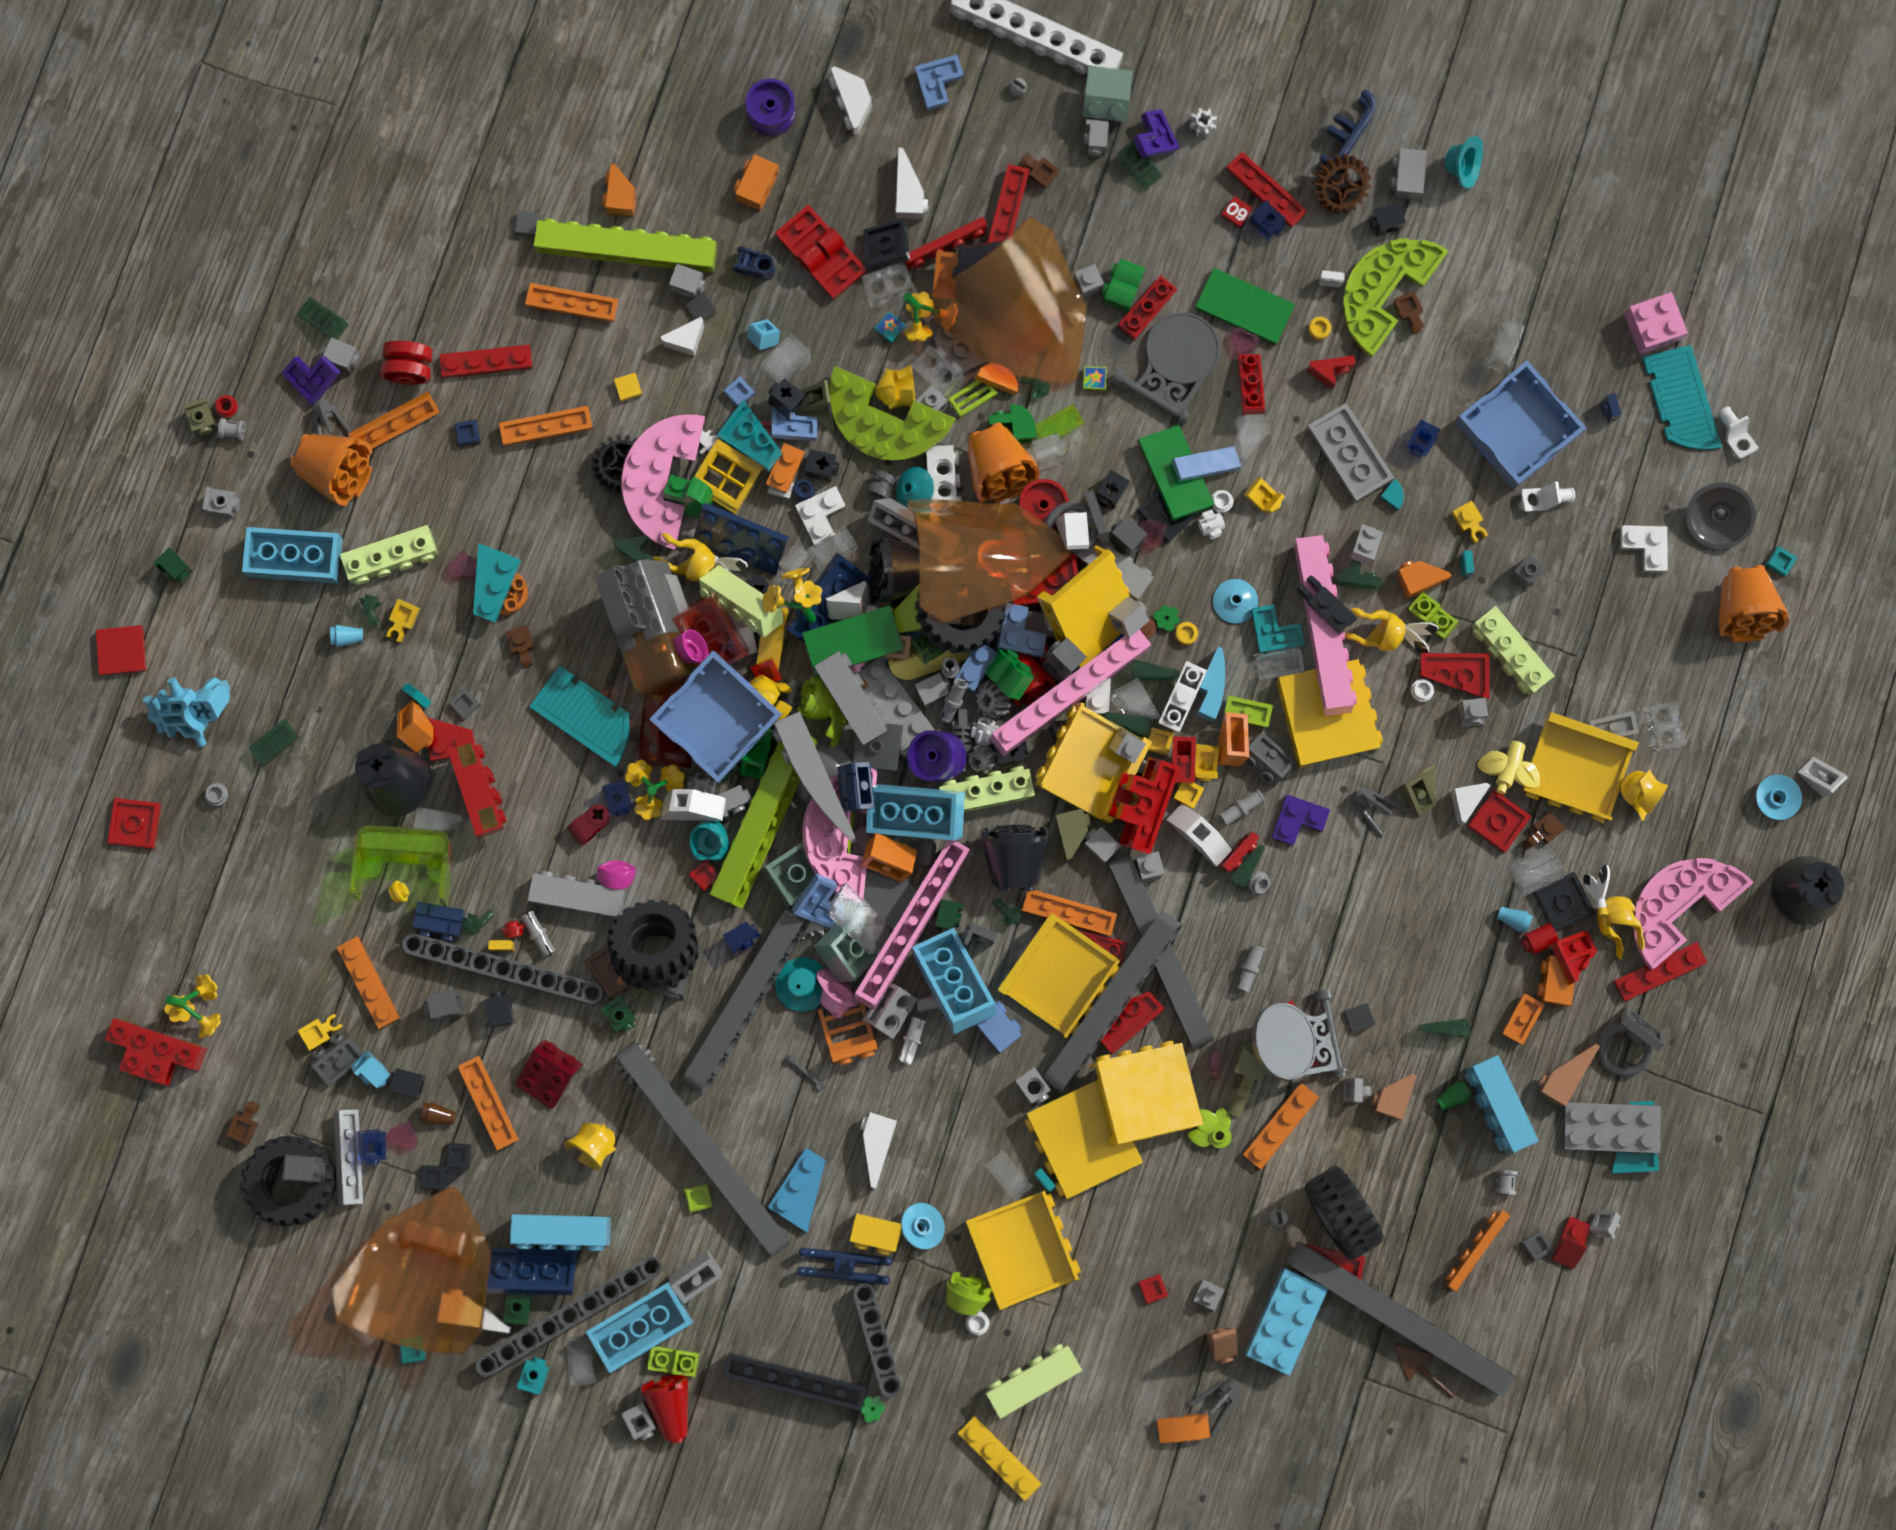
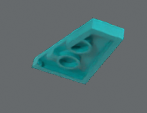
[716,400,782,471]
[473,543,522,624]
[1611,1101,1659,1173]

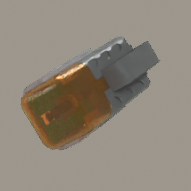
[596,560,702,694]

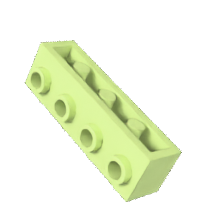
[340,525,439,585]
[699,565,784,637]
[1471,606,1555,697]
[939,766,1035,812]
[986,1344,1082,1419]

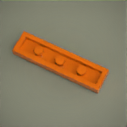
[525,283,619,323]
[348,391,440,449]
[499,406,593,447]
[1022,890,1117,937]
[337,936,401,1029]
[458,1056,519,1151]
[1242,1083,1319,1170]
[1444,1210,1510,1292]

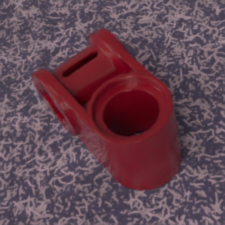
[567,804,611,846]

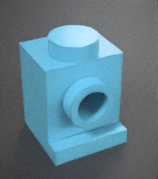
[350,1050,390,1088]

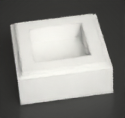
[1319,270,1345,288]

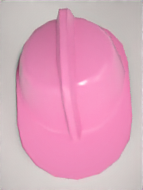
[817,969,859,1018]

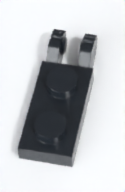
[1296,575,1357,635]

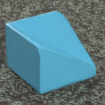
[748,319,780,350]

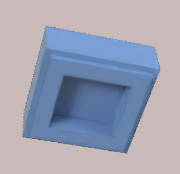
[723,377,755,407]

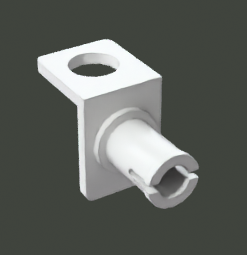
[1718,407,1758,459]
[1520,482,1575,512]

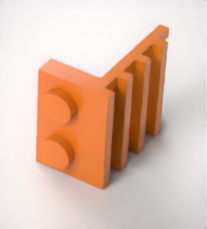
[818,1002,878,1066]

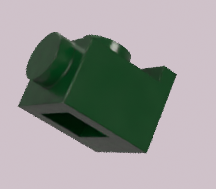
[153,547,193,585]
[935,899,964,933]
[600,996,637,1034]
[503,1294,532,1325]

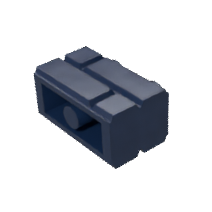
[837,762,875,812]
[413,901,466,942]

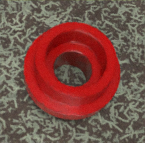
[215,395,238,418]
[501,920,524,938]

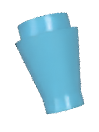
[330,625,363,647]
[1497,907,1533,933]

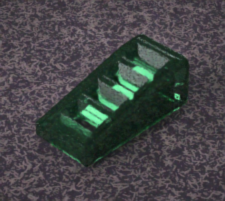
[1117,140,1163,190]
[297,297,348,340]
[910,624,951,665]
[1132,660,1180,681]
[1104,712,1150,738]
[1227,845,1265,890]
[1419,1018,1471,1038]

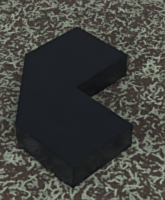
[420,1143,472,1190]

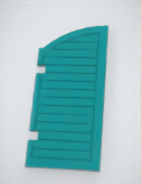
[1642,345,1722,450]
[529,666,631,767]

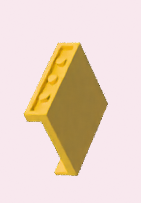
[1037,545,1130,669]
[1276,659,1383,769]
[1035,703,1152,823]
[1521,712,1639,823]
[998,913,1121,1038]
[1089,1041,1203,1147]
[1024,1080,1143,1199]
[965,1191,1081,1310]

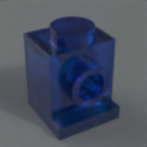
[1250,199,1286,239]
[1406,419,1441,458]
[602,780,634,817]
[723,921,761,957]
[358,1129,386,1165]

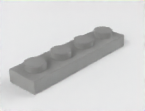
[334,1110,363,1205]

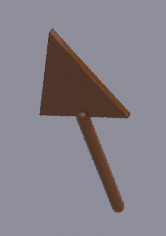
[1393,1344,1455,1398]

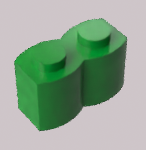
[1101,258,1146,312]
[984,649,1034,700]

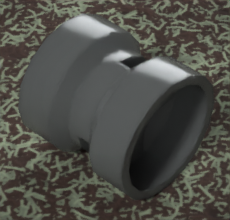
[867,470,896,499]

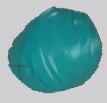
[689,821,730,862]

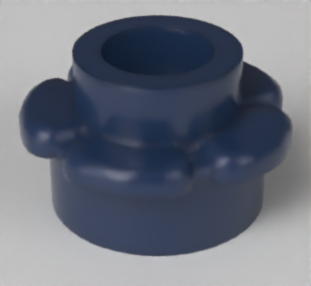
[793,479,815,501]

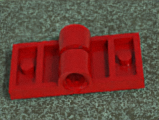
[775,204,867,300]

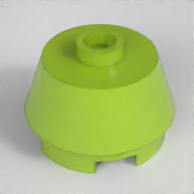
[797,676,837,720]
[946,1272,992,1316]

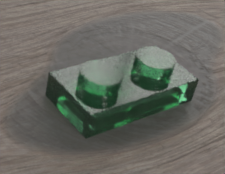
[248,719,300,766]

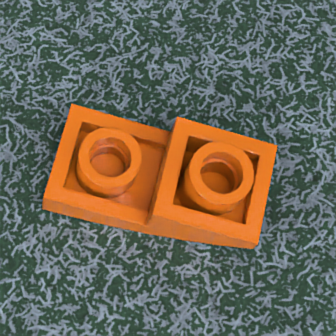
[1157,1413,1210,1443]

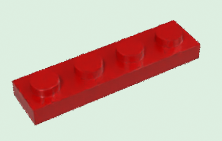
[1226,151,1307,229]
[988,164,1030,242]
[903,217,987,270]
[440,344,533,378]
[1613,942,1707,1002]

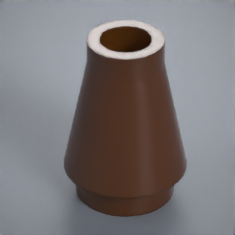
[420,1101,456,1125]

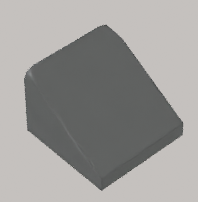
[686,291,716,321]
[1344,1003,1376,1033]

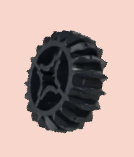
[591,434,638,495]

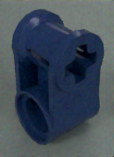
[731,246,776,280]

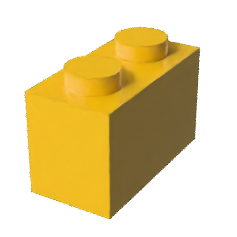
[850,1213,901,1255]

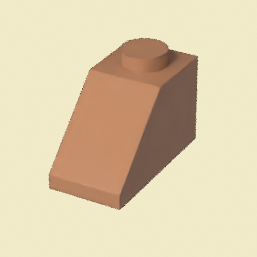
[1371,1074,1417,1120]

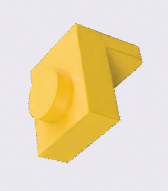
[1244,477,1285,513]
[1195,744,1219,781]

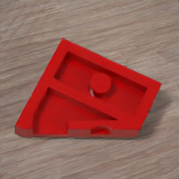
[427,717,475,762]
[1550,930,1597,985]

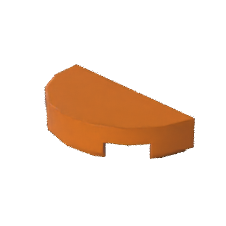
[974,364,1018,396]

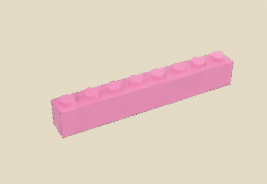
[1294,535,1357,716]
[990,629,1151,757]
[854,840,970,1011]

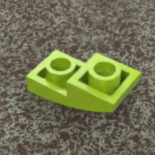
[1408,592,1459,641]
[646,1346,699,1377]

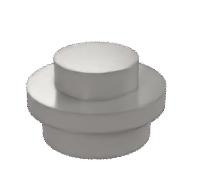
[205,783,229,806]
[1248,871,1270,894]

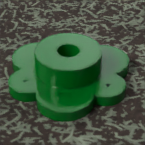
[1154,606,1180,631]
[860,1396,885,1423]

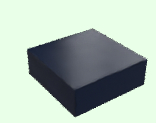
[454,419,481,447]

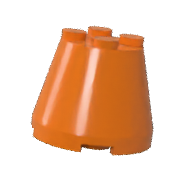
[967,423,1040,504]
[290,434,372,506]
[1718,565,1789,642]

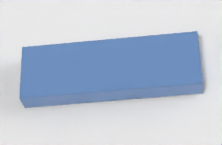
[1171,446,1242,482]

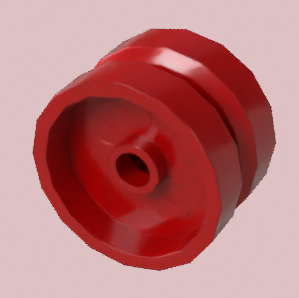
[380,340,433,385]
[1018,479,1069,534]

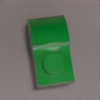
[988,404,1037,444]
[663,475,713,519]
[740,729,773,779]

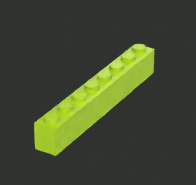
[534,218,717,273]
[710,737,818,909]

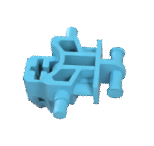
[142,677,230,747]

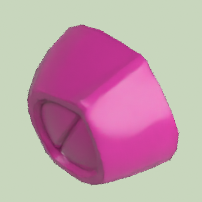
[672,629,709,664]
[596,860,636,889]

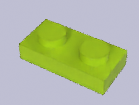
[1223,695,1273,728]

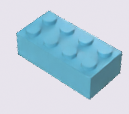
[242,527,343,584]
[866,784,965,841]
[912,928,996,1034]
[1464,1055,1539,1154]
[510,1215,611,1250]
[1244,1268,1328,1376]
[586,1282,694,1373]

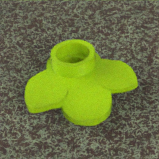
[825,704,849,748]
[1188,1107,1232,1149]

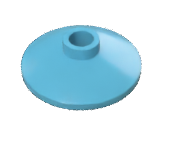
[1213,579,1258,624]
[1756,775,1802,820]
[901,1203,945,1250]

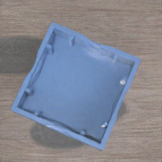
[1455,361,1586,490]
[650,651,783,783]

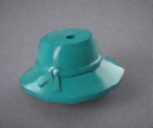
[1444,135,1483,189]
[775,957,824,1012]

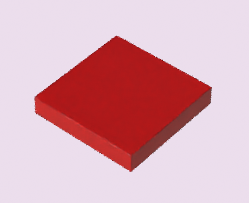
[96,625,147,676]
[1467,789,1531,854]
[107,798,161,849]

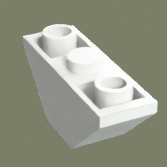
[828,67,871,136]
[1158,661,1207,733]
[660,789,726,821]
[1166,803,1232,867]

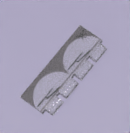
[828,883,894,960]

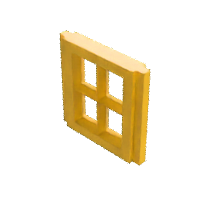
[694,439,764,514]

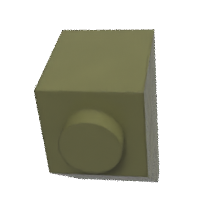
[1055,809,1091,862]

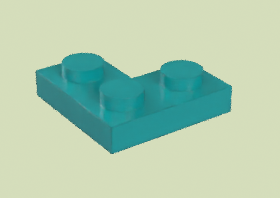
[1251,605,1305,654]

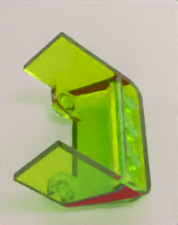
[349,825,451,907]

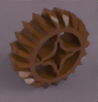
[1311,153,1371,214]

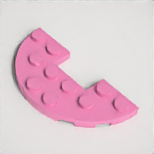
[621,415,705,550]
[802,768,878,904]
[1633,858,1754,971]

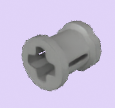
[218,418,246,441]
[1495,1169,1518,1195]

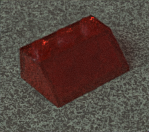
[672,591,750,665]
[638,692,691,768]

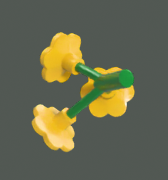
[903,292,958,341]
[762,567,822,623]
[625,759,685,821]
[164,974,221,1039]

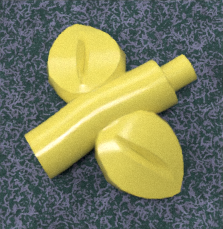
[1477,741,1540,795]

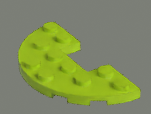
[1343,238,1449,358]
[829,366,956,461]

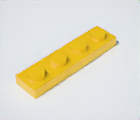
[958,1416,1042,1501]

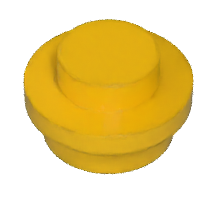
[388,880,409,903]

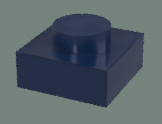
[1601,393,1621,422]

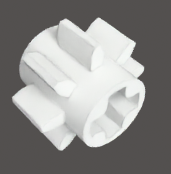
[1189,108,1217,137]
[1198,510,1225,539]
[971,717,999,746]

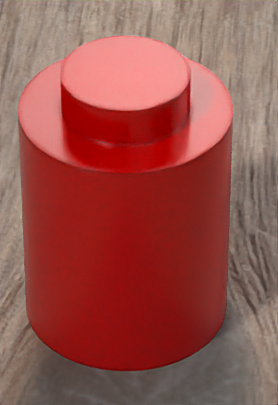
[1521,923,1559,955]

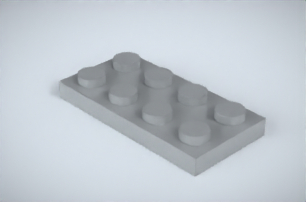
[1307,403,1394,502]
[858,658,935,756]
[1565,1102,1661,1153]

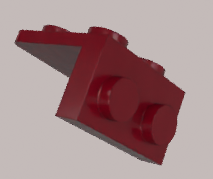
[516,1039,583,1108]

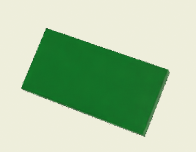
[1195,268,1295,345]
[1137,425,1214,521]
[802,606,904,677]

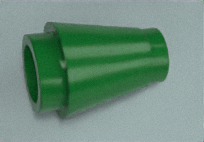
[1436,1081,1473,1111]

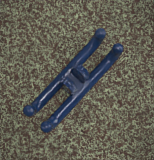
[1317,90,1376,170]
[797,1248,892,1285]

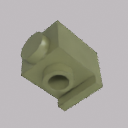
[183,398,217,436]

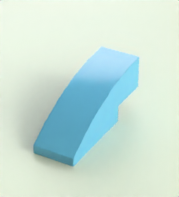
[1197,646,1225,723]

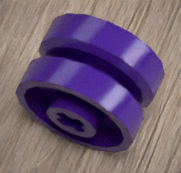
[745,78,796,136]
[907,730,966,782]

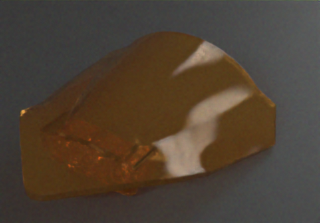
[932,217,1087,383]
[908,499,1072,623]
[331,1187,492,1355]

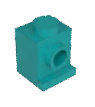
[517,1356,551,1395]

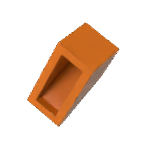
[1395,561,1452,598]
[397,699,433,753]
[1218,712,1249,767]

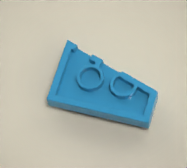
[768,1148,826,1232]

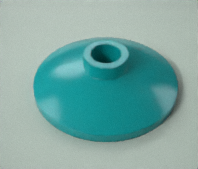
[895,467,934,512]

